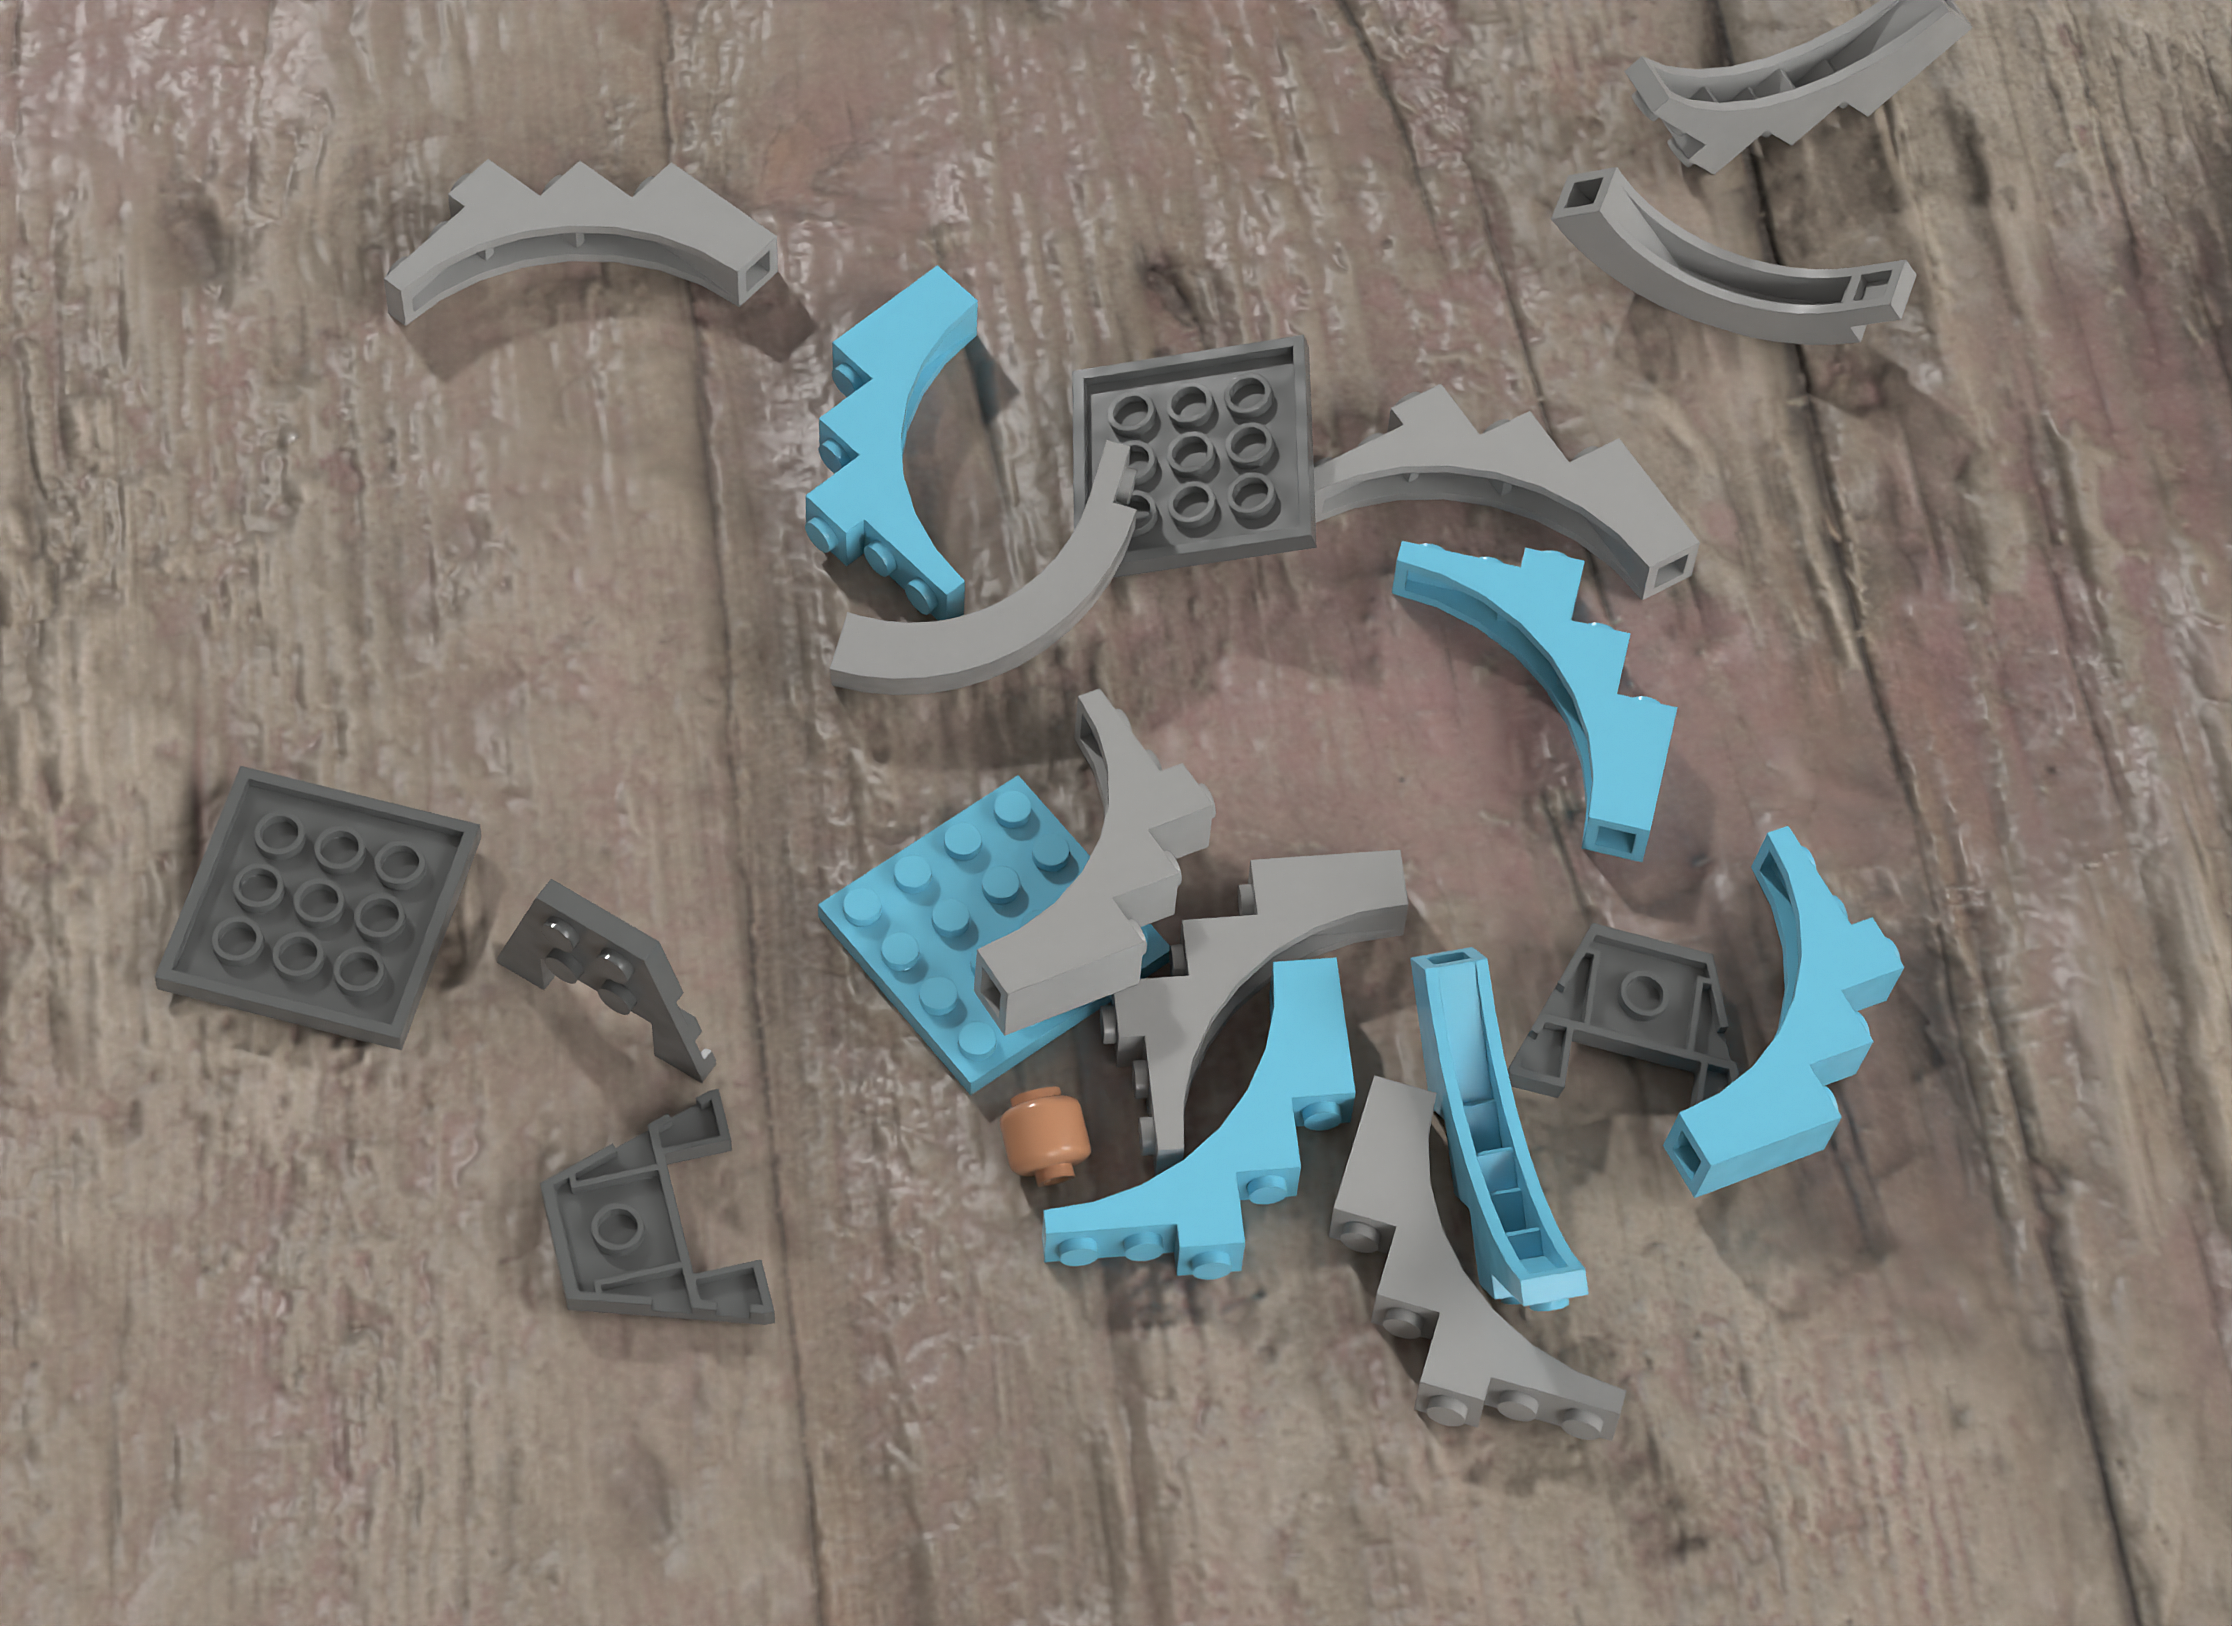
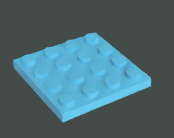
[818,775,1170,1095]

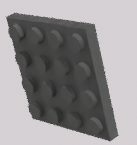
[1072,335,1317,578]
[155,766,482,1051]

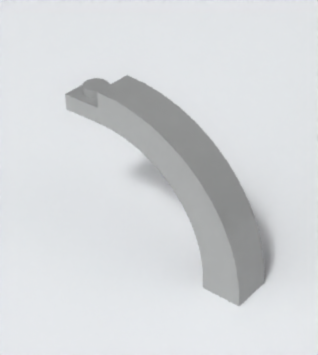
[1551,167,1916,345]
[830,440,1138,695]

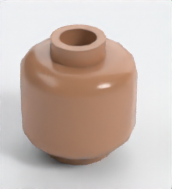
[1000,1086,1091,1187]

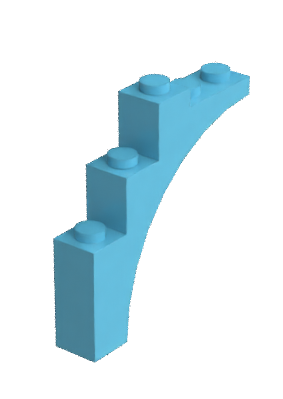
[805,265,978,621]
[1392,541,1678,862]
[1663,826,1904,1198]
[1410,947,1589,1311]
[1042,957,1356,1280]

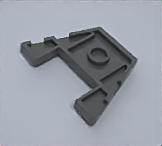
[497,879,716,1083]
[1507,923,1740,1107]
[540,1089,775,1325]

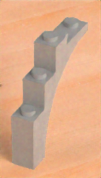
[1624,0,1973,175]
[384,159,778,326]
[1313,384,1699,601]
[974,688,1216,1036]
[1100,850,1408,1176]
[1329,1075,1626,1441]

